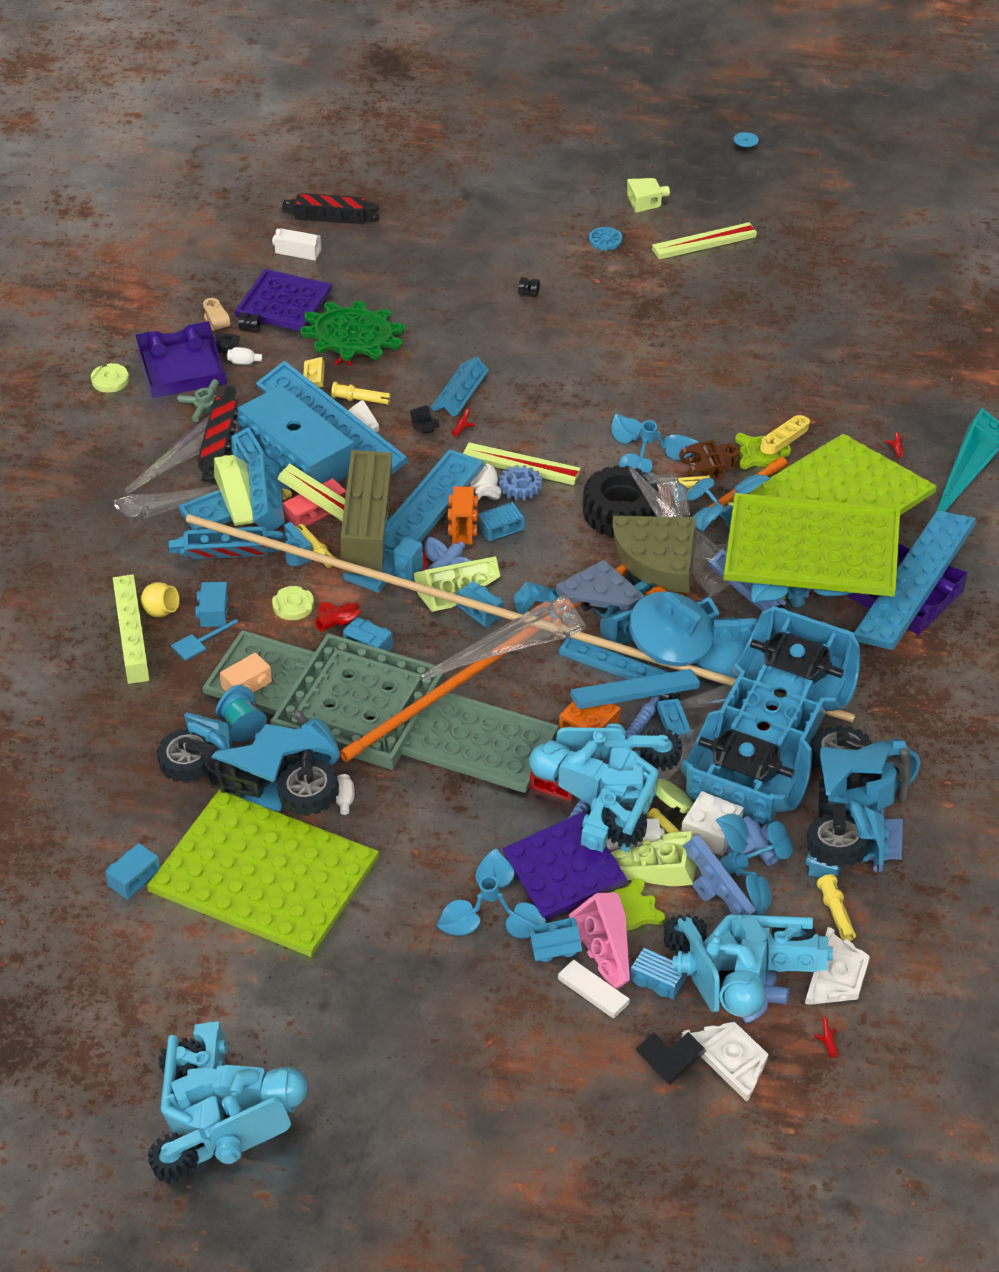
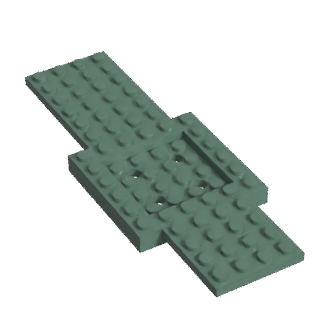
[203,630,559,793]

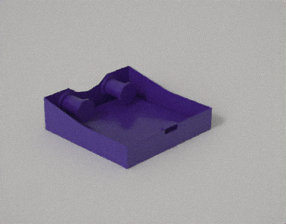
[135,321,227,398]
[848,543,967,635]

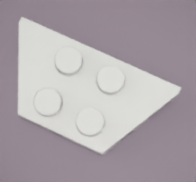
[805,927,870,1005]
[682,1022,768,1101]

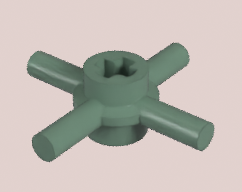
[177,379,219,422]

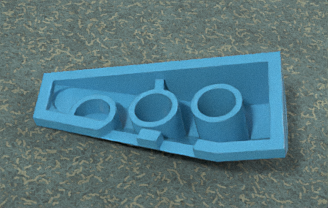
[600,610,634,645]

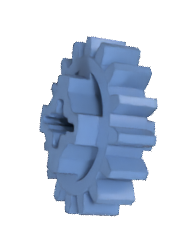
[499,465,542,500]

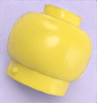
[140,582,179,618]

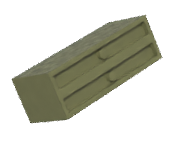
[341,450,392,573]

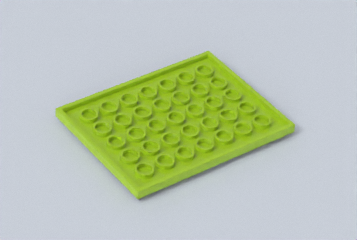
[748,434,937,515]
[723,493,900,597]
[147,790,379,957]

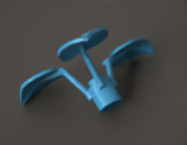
[612,413,700,474]
[684,474,770,532]
[751,583,852,607]
[715,814,793,915]
[437,849,546,939]

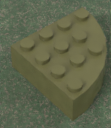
[613,516,697,593]

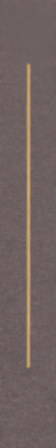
[186,514,855,723]

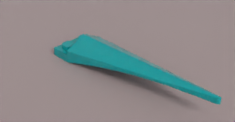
[935,407,999,513]

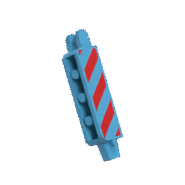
[168,527,283,560]

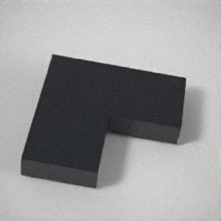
[636,1032,706,1085]

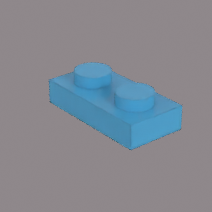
[656,699,692,739]

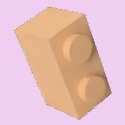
[220,653,272,693]

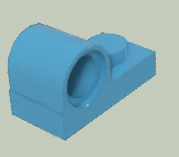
[283,522,312,566]

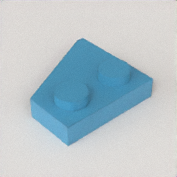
[231,427,266,464]

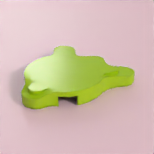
[735,433,791,469]
[610,878,665,931]

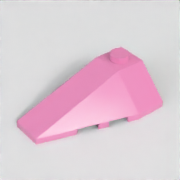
[569,893,630,990]

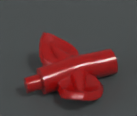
[315,602,361,632]

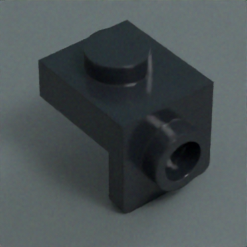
[410,405,440,434]

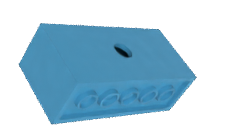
[237,385,355,484]

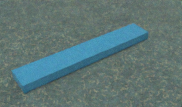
[559,637,675,697]
[570,669,700,709]

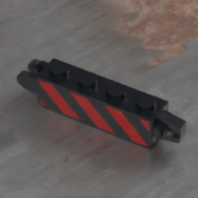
[282,193,379,224]
[198,386,238,483]

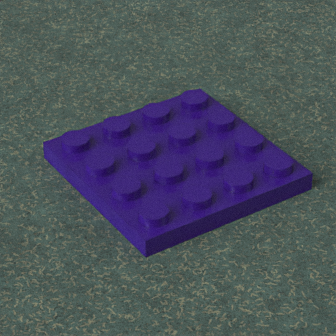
[235,269,332,331]
[502,811,627,921]

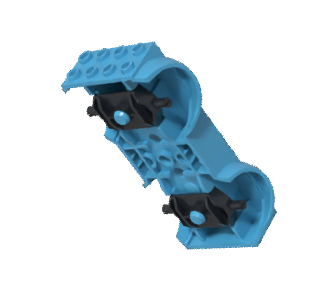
[680,606,860,824]

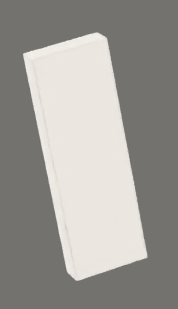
[558,960,630,1019]

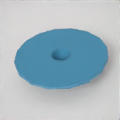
[733,132,759,147]

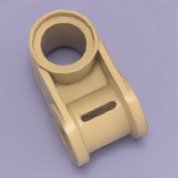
[203,298,230,332]

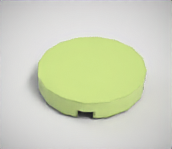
[91,363,129,393]
[272,586,314,620]
[656,778,694,814]

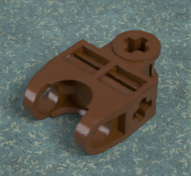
[679,440,740,480]

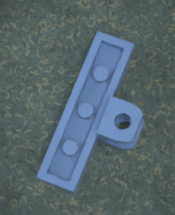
[708,549,787,612]
[683,834,756,915]

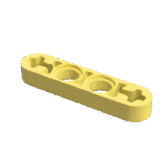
[760,415,810,455]

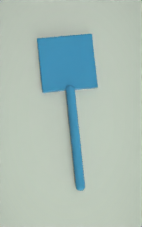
[171,619,238,661]

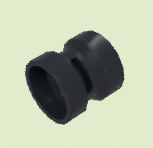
[518,277,540,297]
[238,312,261,333]

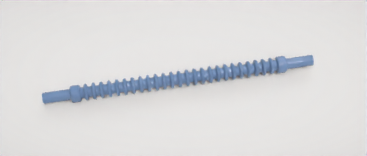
[567,695,660,819]

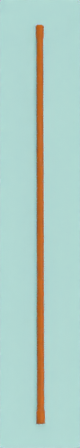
[339,457,788,762]

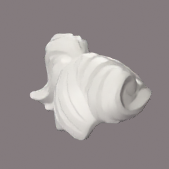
[470,463,502,500]

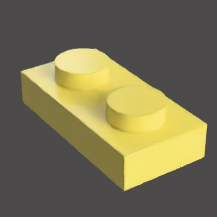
[303,357,325,387]

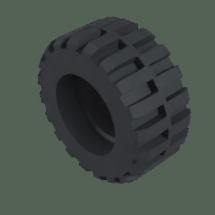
[583,465,660,538]

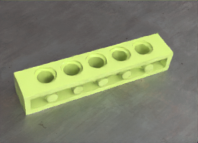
[113,574,149,684]

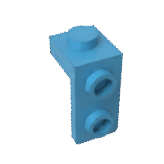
[513,581,564,615]

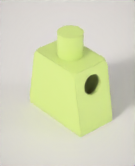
[627,178,670,212]

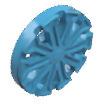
[589,227,622,251]

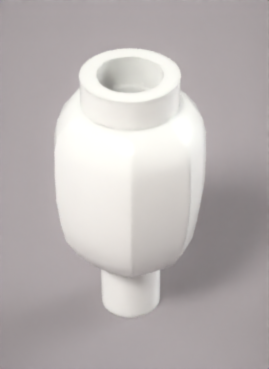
[227,347,262,366]
[335,774,355,815]

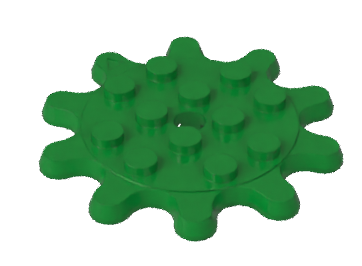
[300,301,406,361]

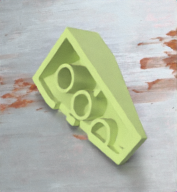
[214,455,254,526]
[413,556,500,612]
[611,831,696,886]

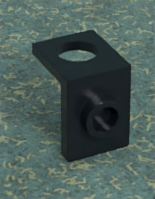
[215,333,240,353]

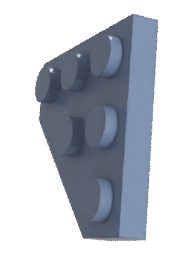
[555,560,645,611]

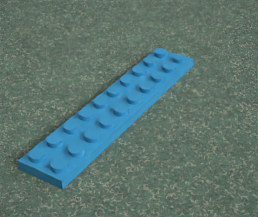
[256,360,408,474]
[343,449,484,593]
[854,510,976,650]

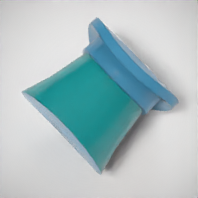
[215,685,267,742]

